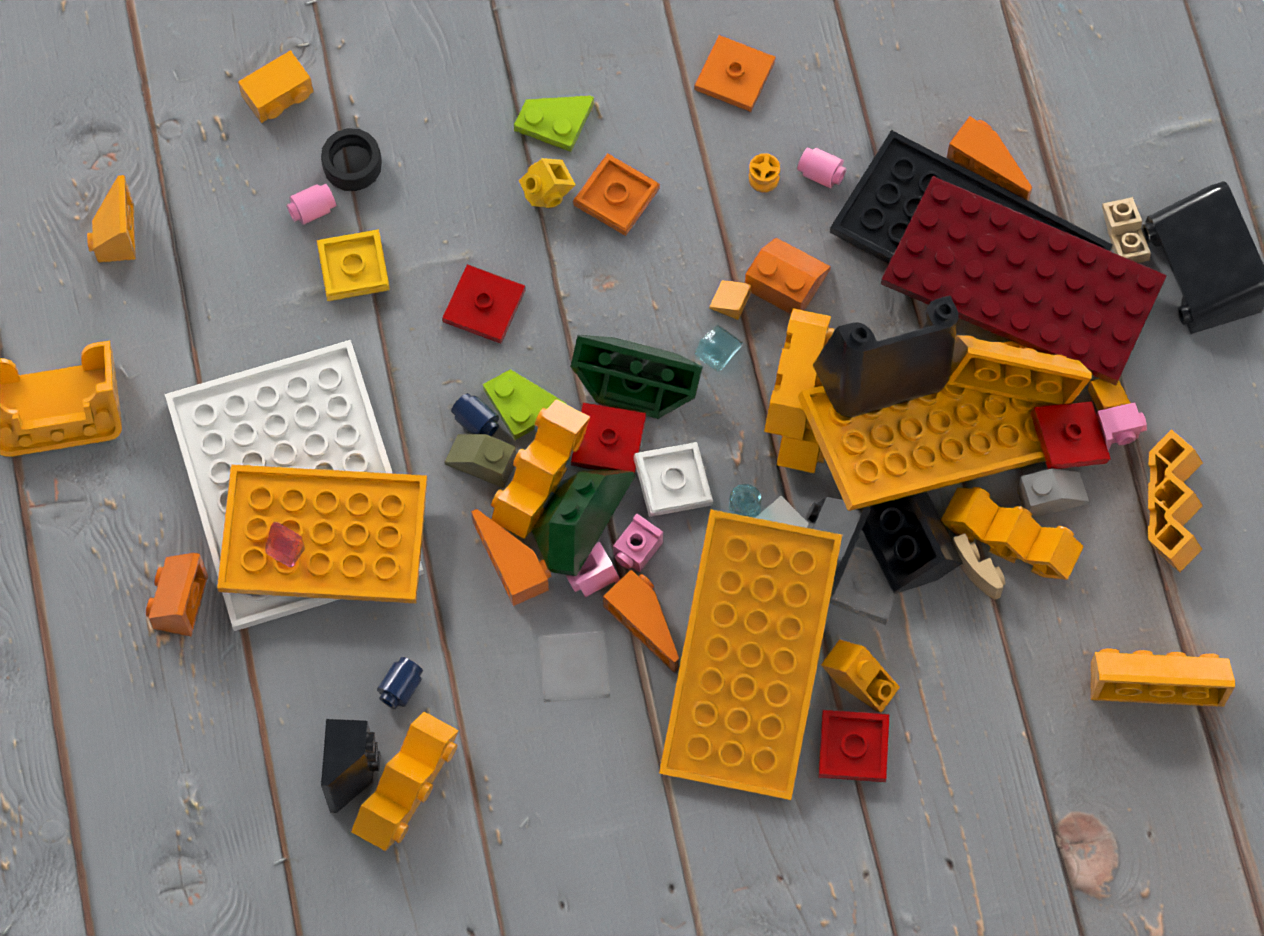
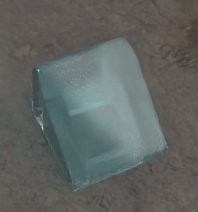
[695,325,743,372]

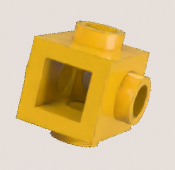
[519,158,576,208]

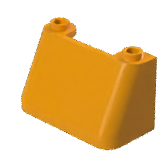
[0,340,122,457]

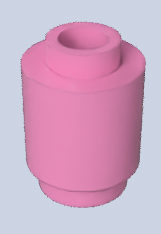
[797,147,846,188]
[287,184,336,225]

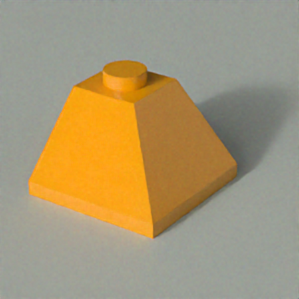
[87,175,136,263]

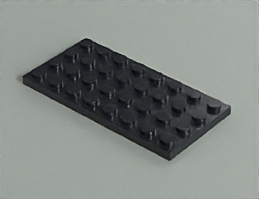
[830,130,1113,264]

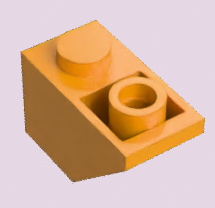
[821,639,900,713]

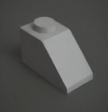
[1017,468,1089,518]

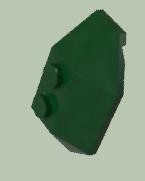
[570,334,703,419]
[532,469,635,576]

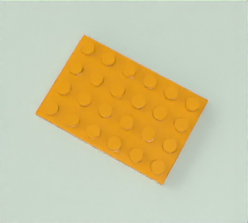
[217,464,428,604]

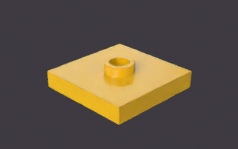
[317,229,390,301]

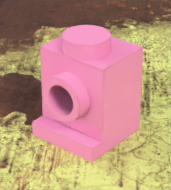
[1097,403,1147,451]
[613,514,663,572]
[566,542,620,597]

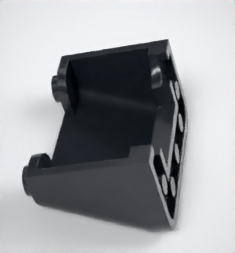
[1143,181,1264,334]
[813,295,959,417]

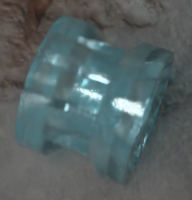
[729,484,762,518]

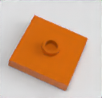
[694,35,776,112]
[573,153,660,236]

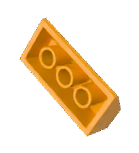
[947,335,1092,406]
[1091,648,1235,707]

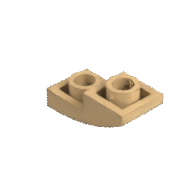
[1102,197,1151,263]
[952,534,1005,600]

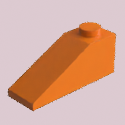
[947,116,1032,201]
[471,509,552,606]
[603,570,679,672]

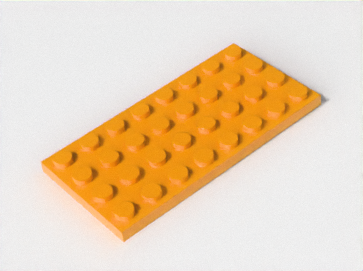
[798,341,1049,511]
[659,509,843,800]

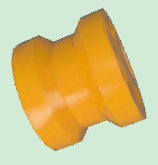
[749,153,780,192]

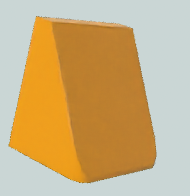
[709,280,752,320]
[1087,379,1130,411]

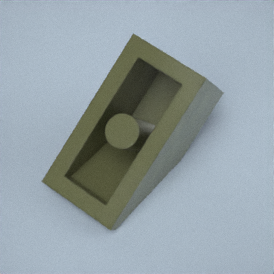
[444,434,516,488]

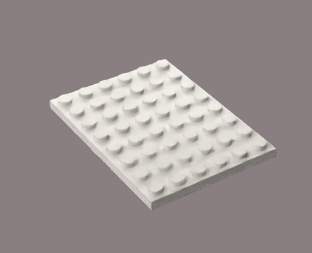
[165,340,424,631]

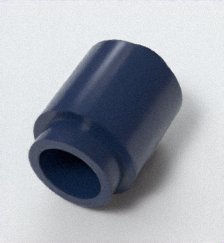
[451,393,499,437]
[377,657,423,709]

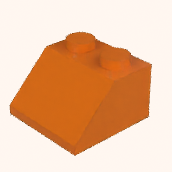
[745,238,831,314]
[146,553,208,637]

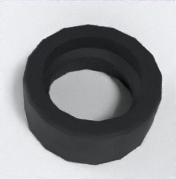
[321,128,382,191]

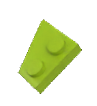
[514,95,595,152]
[482,369,567,440]

